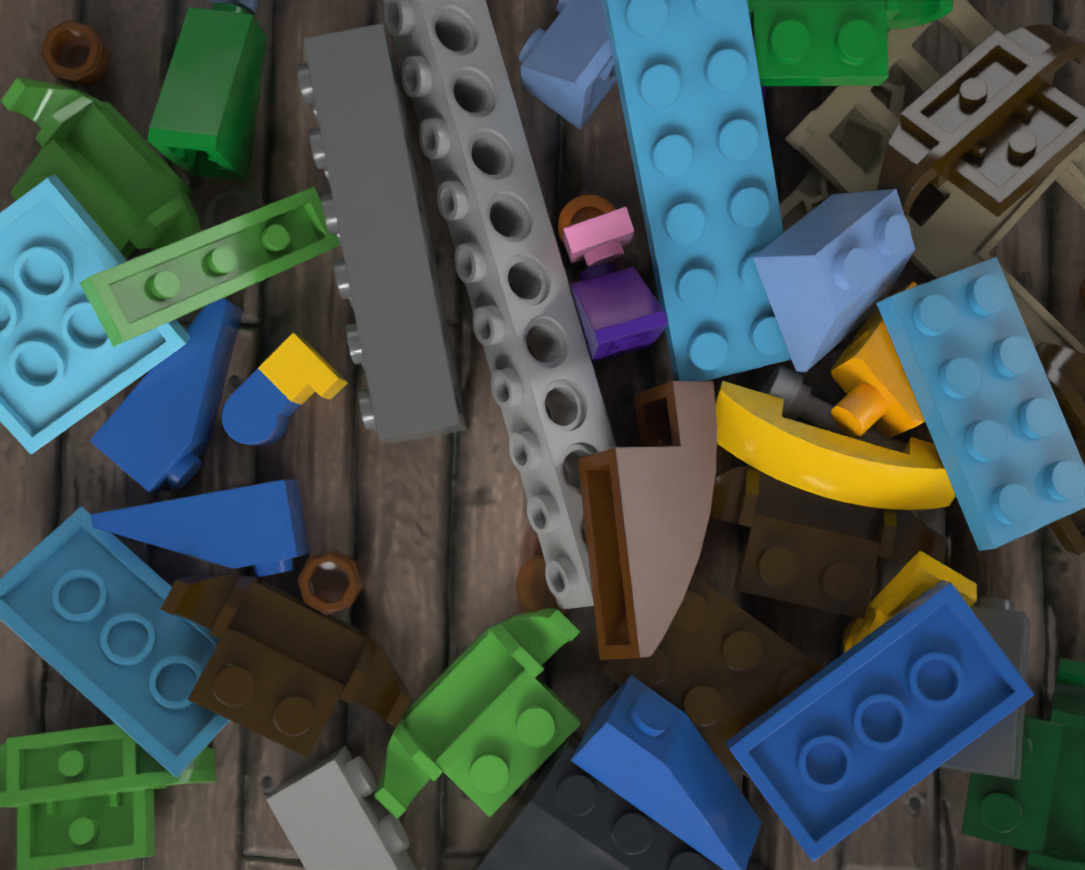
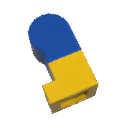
[221,332,348,446]

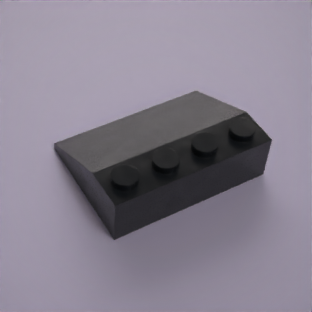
[472,733,770,870]

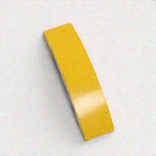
[715,381,956,510]

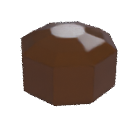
[40,19,112,89]
[297,549,365,615]

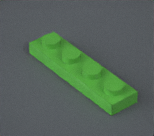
[80,187,340,347]

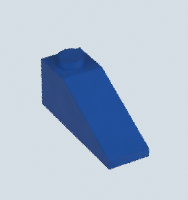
[89,297,243,492]
[91,479,310,577]
[571,675,762,870]

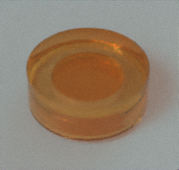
[516,554,569,614]

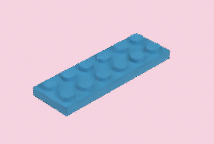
[602,0,791,381]

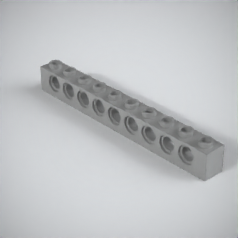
[383,0,616,610]

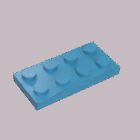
[876,257,1085,551]
[0,506,230,779]

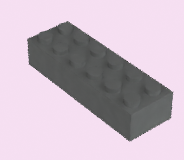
[297,23,468,444]

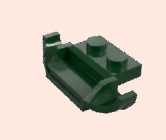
[961,658,1085,870]

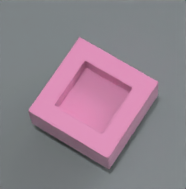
[563,207,635,267]

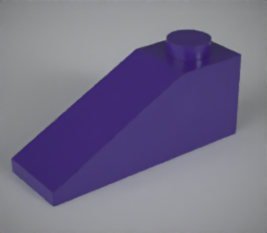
[570,262,668,365]

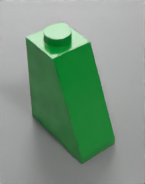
[147,3,267,183]

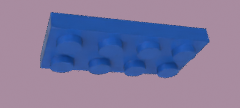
[725,580,1035,862]

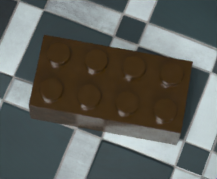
[598,574,824,781]

